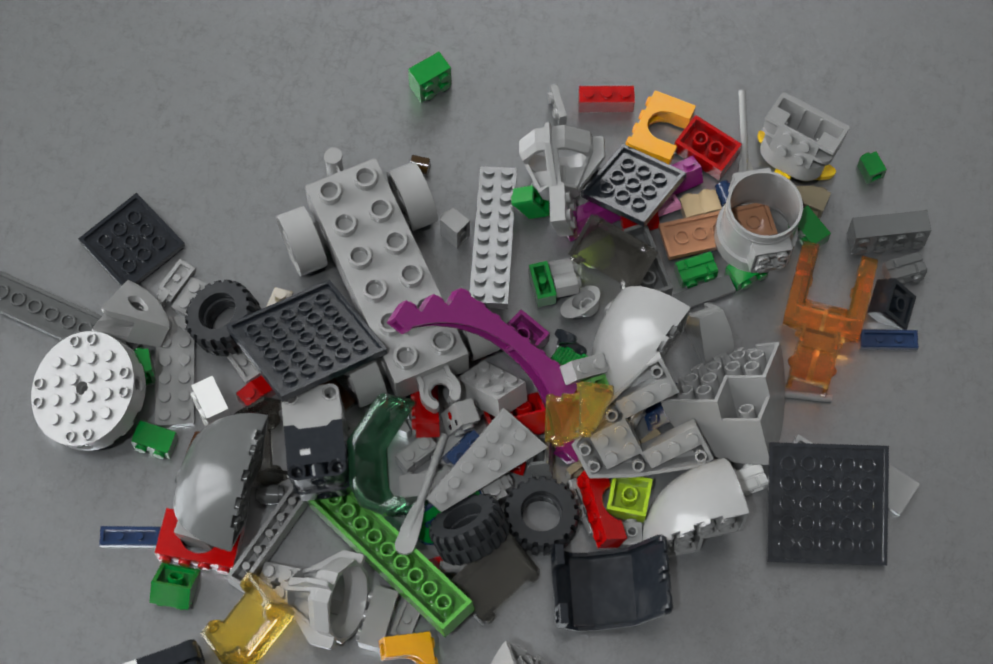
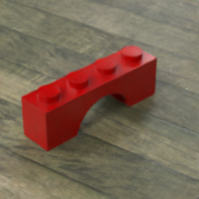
[577,470,627,549]

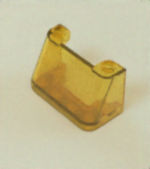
[545,382,614,447]
[201,571,294,664]

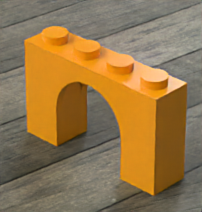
[625,90,696,165]
[378,631,438,664]

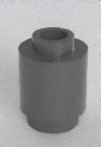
[256,485,285,504]

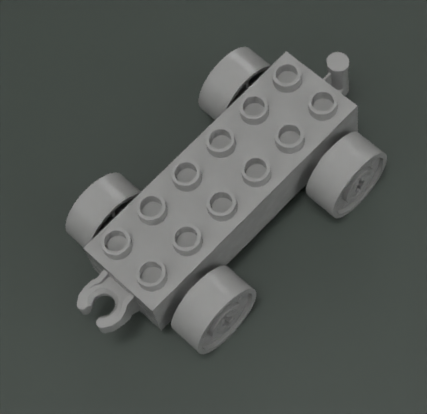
[276,147,500,413]

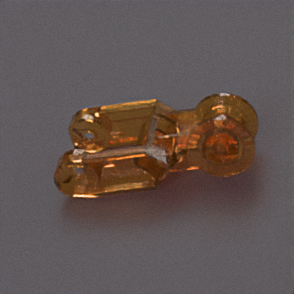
[782,240,878,398]

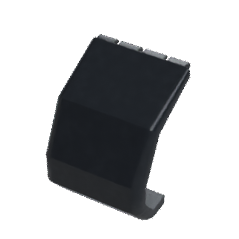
[551,535,673,631]

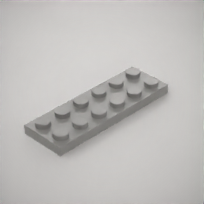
[155,316,195,428]

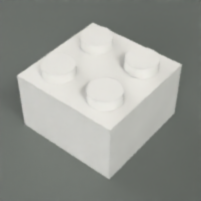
[190,376,230,427]

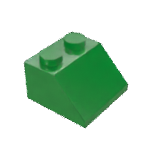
[149,563,200,610]

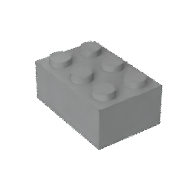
[457,361,527,417]

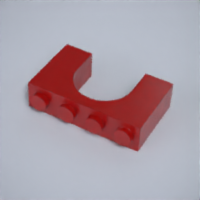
[155,508,246,574]

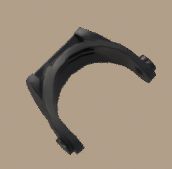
[554,329,587,355]

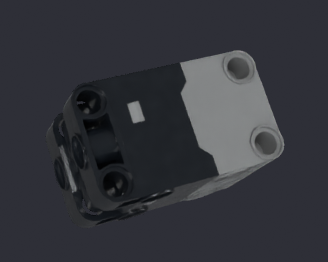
[281,384,353,501]

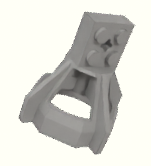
[519,123,605,237]
[251,550,369,650]

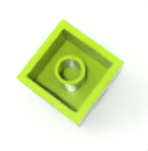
[606,477,653,523]

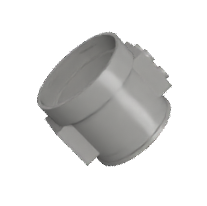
[714,168,803,273]

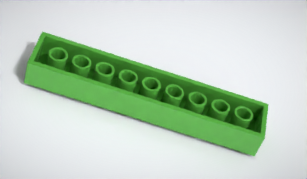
[307,482,474,638]

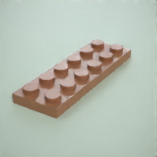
[658,203,778,260]

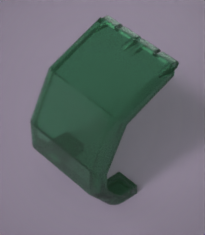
[347,393,429,518]

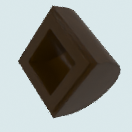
[410,155,431,175]

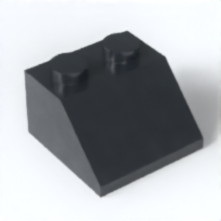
[867,278,917,330]

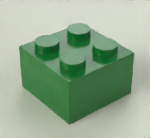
[408,51,452,103]

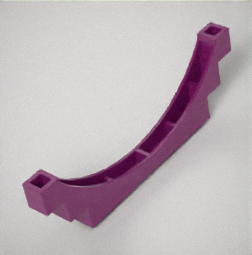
[386,288,584,465]

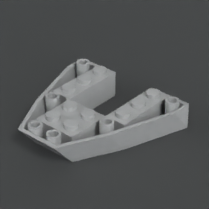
[572,351,714,478]

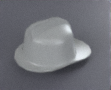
[560,285,601,318]

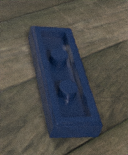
[859,329,919,350]
[99,526,161,548]

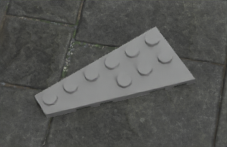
[426,408,548,512]

